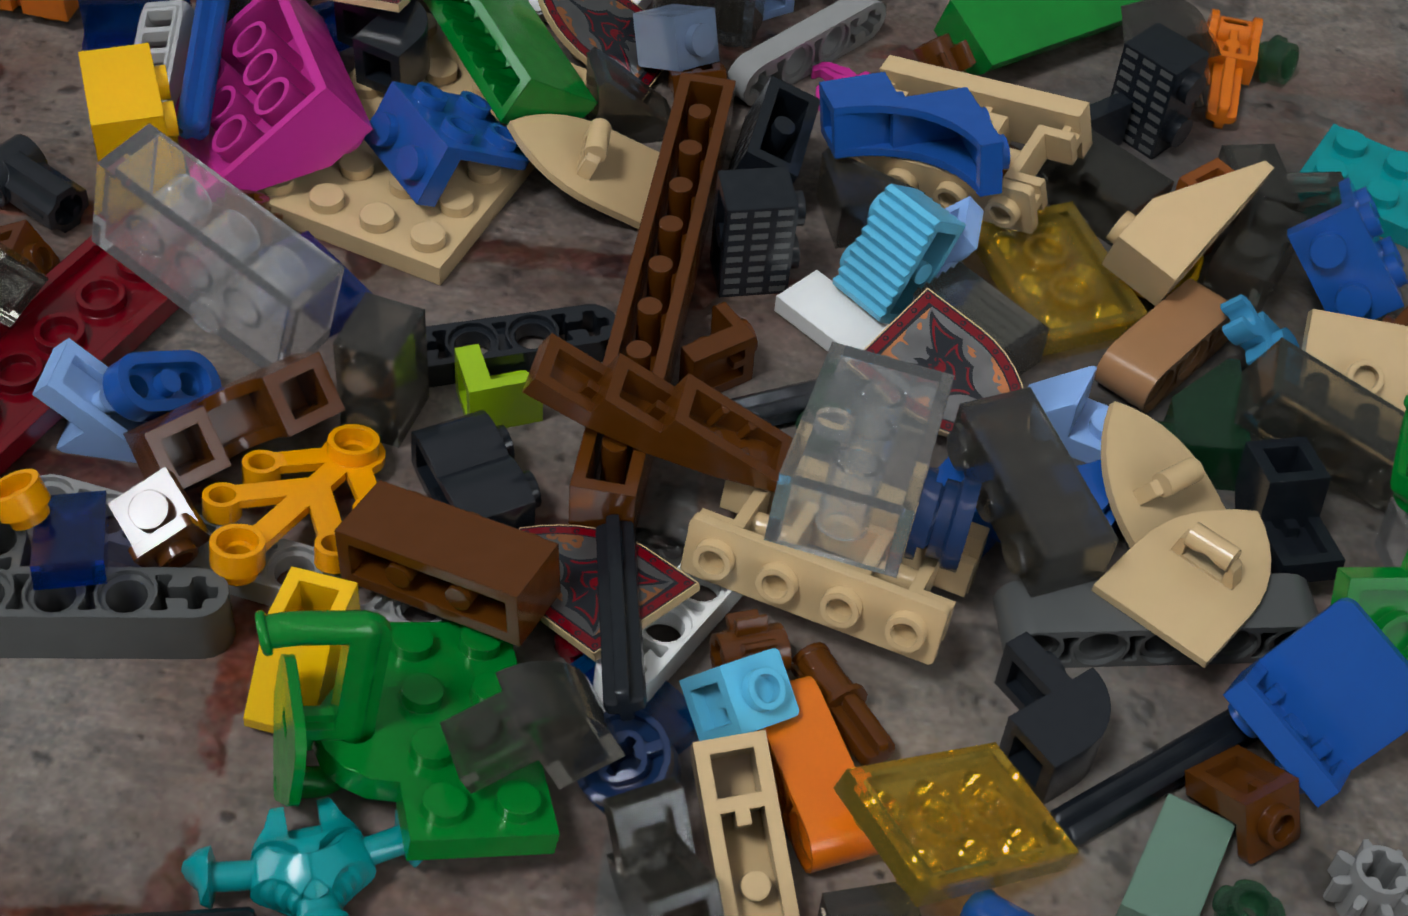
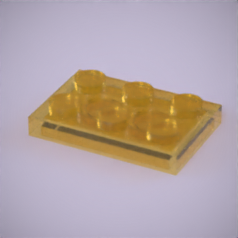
[975,201,1148,356]
[833,742,1079,907]

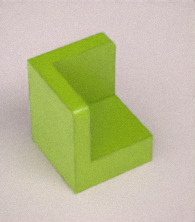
[454,344,543,428]

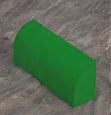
[424,0,598,125]
[934,0,1155,75]

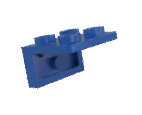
[364,81,530,207]
[1287,177,1408,320]
[1223,598,1408,808]

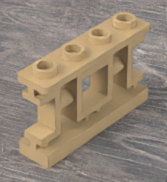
[827,55,1093,234]
[680,457,990,665]

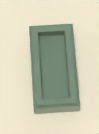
[1116,793,1236,916]

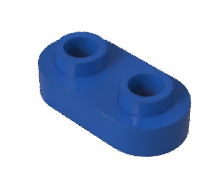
[102,350,222,421]

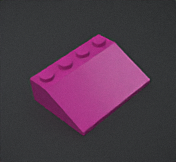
[175,0,373,208]

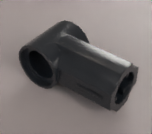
[0,134,89,233]

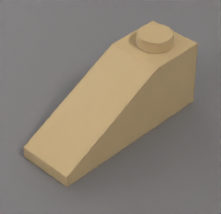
[1102,161,1275,306]
[689,730,800,916]

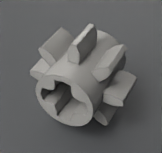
[1323,839,1408,916]

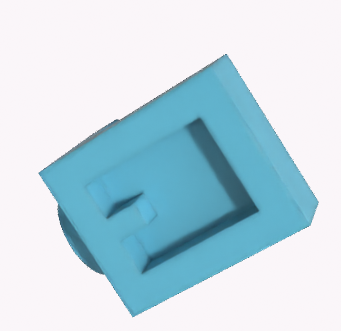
[679,648,799,741]

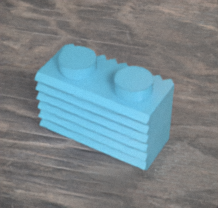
[833,184,966,324]

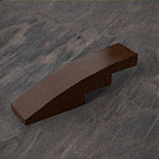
[522,333,795,493]

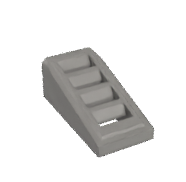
[134,0,195,108]

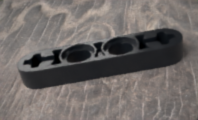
[384,304,615,389]

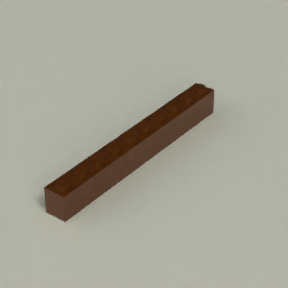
[568,72,736,534]

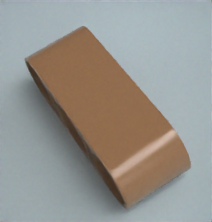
[1094,278,1231,413]

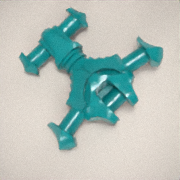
[181,797,423,916]

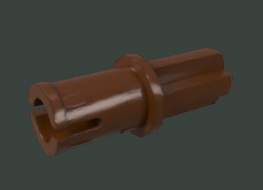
[790,642,895,769]

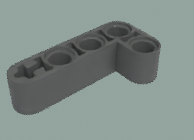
[0,522,236,659]

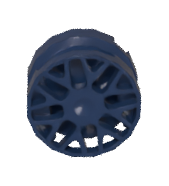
[903,466,982,573]
[572,710,682,822]

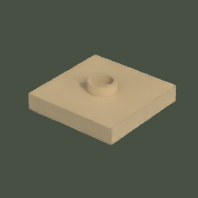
[1287,309,1408,449]

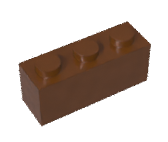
[334,480,561,647]

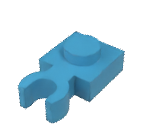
[1220,294,1301,396]

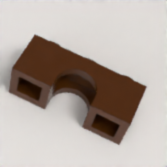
[123,351,345,489]

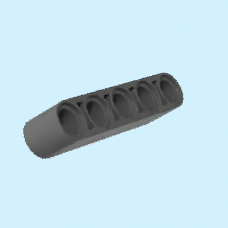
[993,573,1318,668]

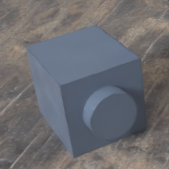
[633,4,720,72]

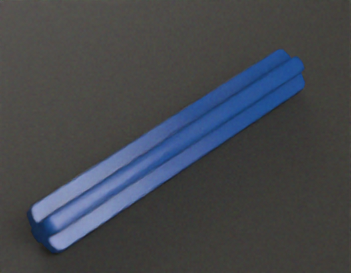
[176,0,230,140]

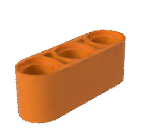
[757,676,881,873]

